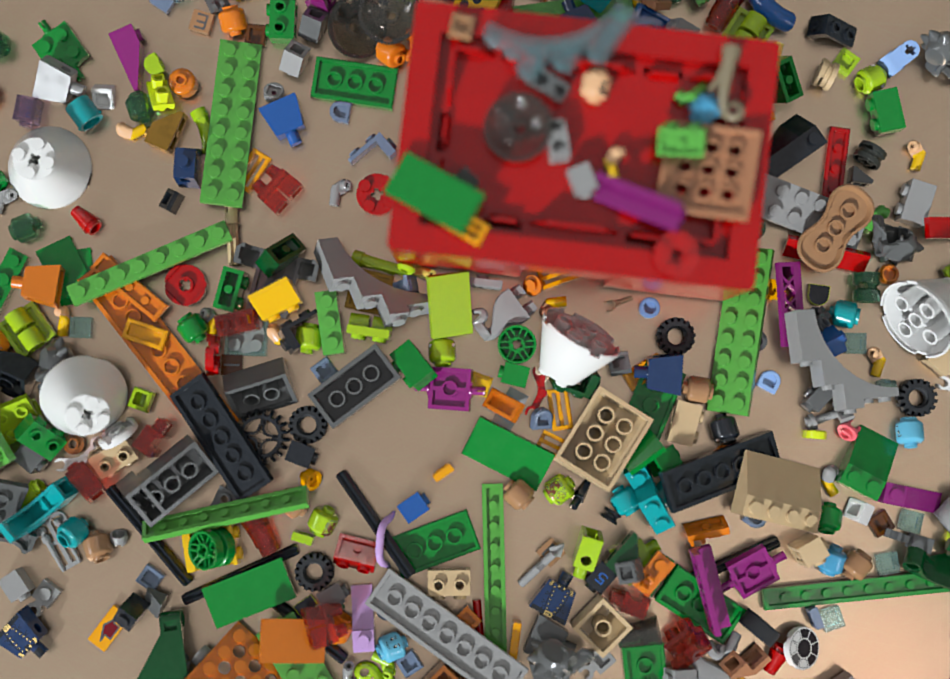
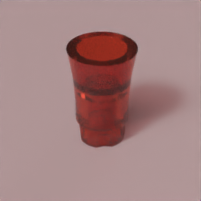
[705,0,745,33]
[240,517,280,557]

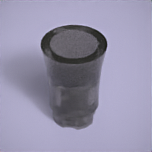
[619,615,663,648]

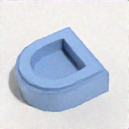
[755,370,781,395]

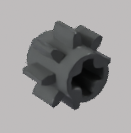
[810,306,832,331]

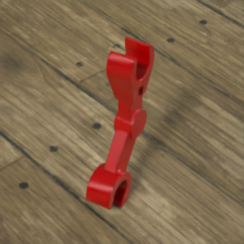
[525,367,547,415]

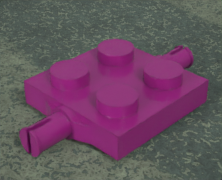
[415,367,486,411]
[721,543,787,599]

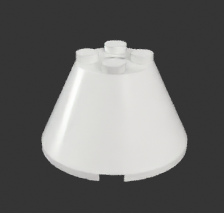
[8,126,92,209]
[880,277,950,358]
[538,307,620,388]
[39,355,128,436]

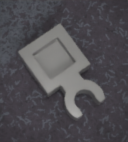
[28,578,63,617]
[578,650,616,679]

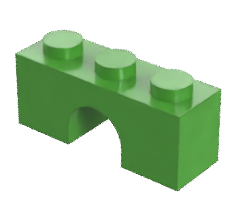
[315,291,346,356]

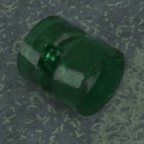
[852,272,881,303]

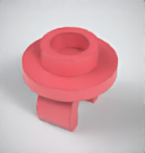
[837,420,861,441]

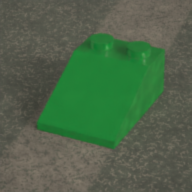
[834,424,898,501]

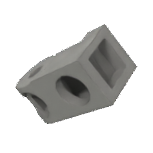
[545,118,571,164]

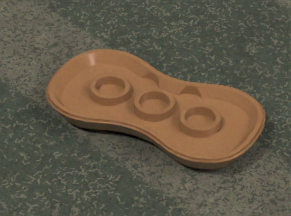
[797,184,875,273]

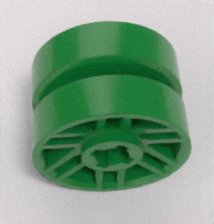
[497,325,537,364]
[188,527,236,570]

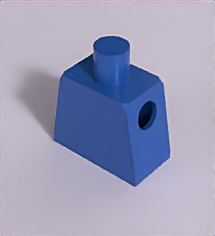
[258,92,306,147]

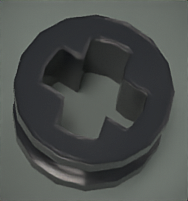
[600,506,622,525]

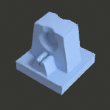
[393,275,419,293]

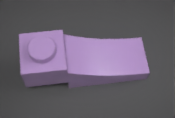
[351,583,376,653]

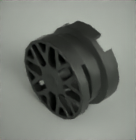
[853,140,887,171]

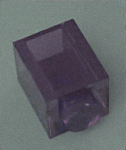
[12,94,44,129]

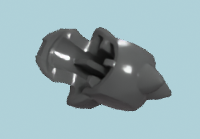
[920,30,950,79]
[872,214,924,266]
[35,337,74,392]
[527,638,595,679]

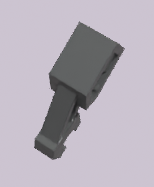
[883,528,935,554]

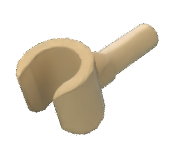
[604,295,633,312]

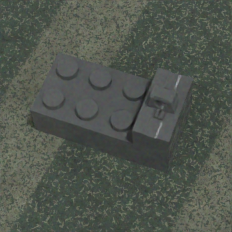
[115,434,218,528]

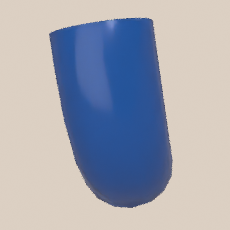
[748,0,796,32]

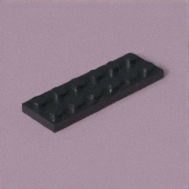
[170,372,274,500]
[659,430,780,514]

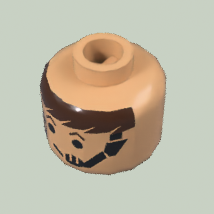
[580,68,612,104]

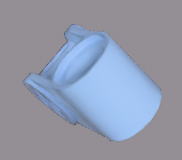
[877,40,920,78]

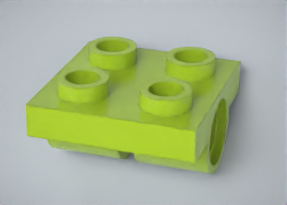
[722,7,775,40]
[0,301,58,357]
[346,313,393,344]
[0,393,42,445]

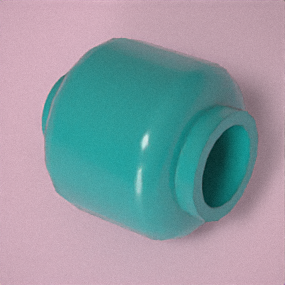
[829,300,861,329]
[610,485,640,517]
[56,516,89,548]

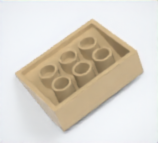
[553,386,654,492]
[730,450,822,533]

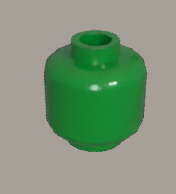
[177,312,209,344]
[818,502,843,535]

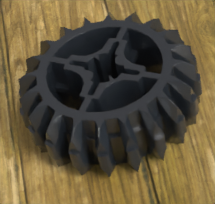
[238,408,290,465]

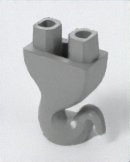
[472,284,538,341]
[689,640,731,679]

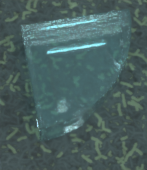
[875,379,897,387]

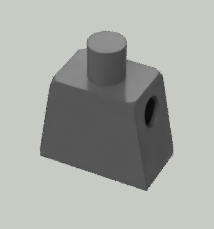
[523,612,577,654]

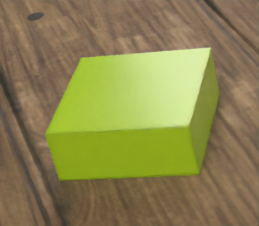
[832,47,860,77]
[291,529,316,546]

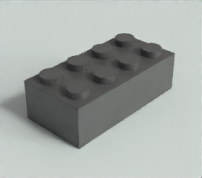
[307,344,402,429]

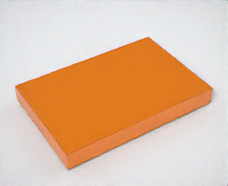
[259,618,326,663]

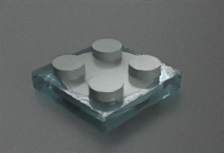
[224,313,269,357]

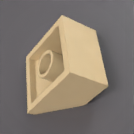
[570,593,633,658]

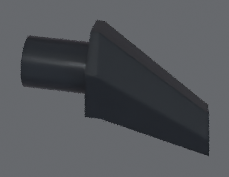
[570,480,591,510]

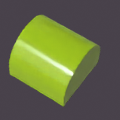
[144,52,168,77]
[127,386,156,413]

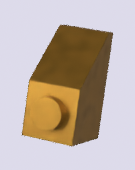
[144,111,188,155]

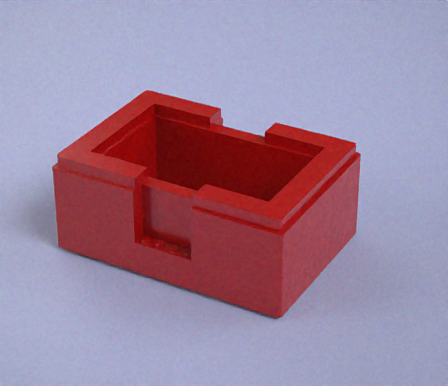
[387,0,780,301]

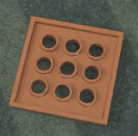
[657,120,762,222]

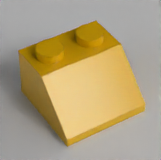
[248,277,303,323]

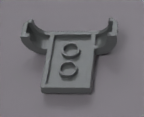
[233,242,319,319]
[0,479,37,554]

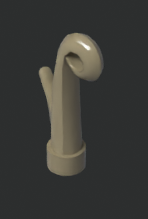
[708,44,745,122]

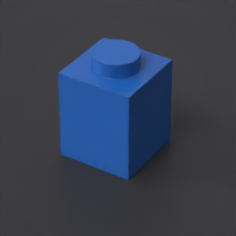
[820,325,847,357]
[397,491,431,524]

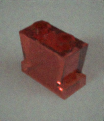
[65,461,107,504]

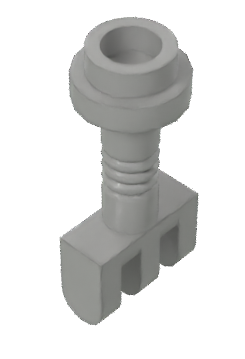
[804,403,855,430]

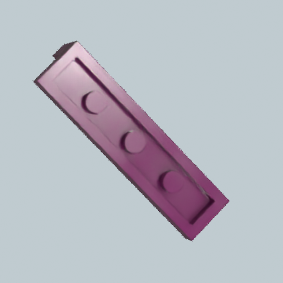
[593,172,687,233]
[775,262,804,347]
[689,544,731,637]

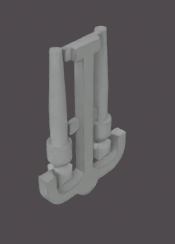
[34,511,82,572]

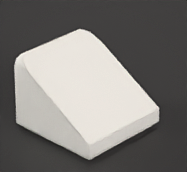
[91,84,115,109]
[843,496,875,526]

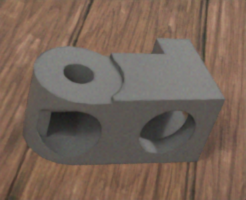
[524,64,571,104]

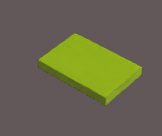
[426,270,473,339]

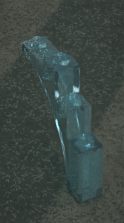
[483,2,638,83]

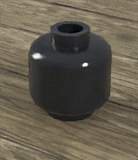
[709,413,740,446]

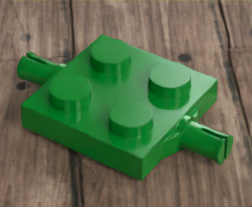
[32,19,91,82]

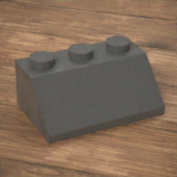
[222,357,298,419]

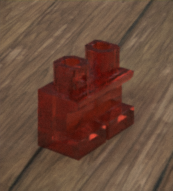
[252,164,304,216]
[214,308,261,339]
[131,417,174,458]
[608,586,651,620]
[300,602,348,650]
[664,617,713,670]

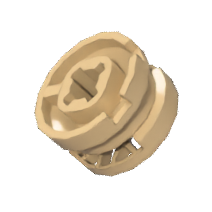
[811,58,840,91]

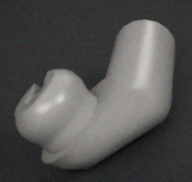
[329,179,352,207]
[0,188,18,214]
[716,631,741,659]
[342,661,355,679]

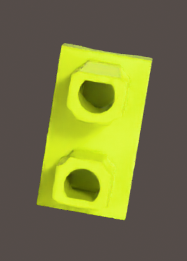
[146,73,175,111]

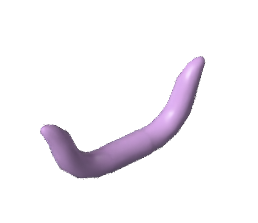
[375,511,395,569]

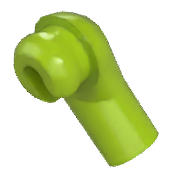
[371,650,396,679]

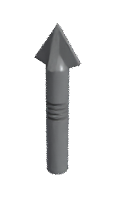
[518,543,565,587]

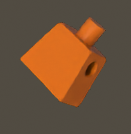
[11,265,65,309]

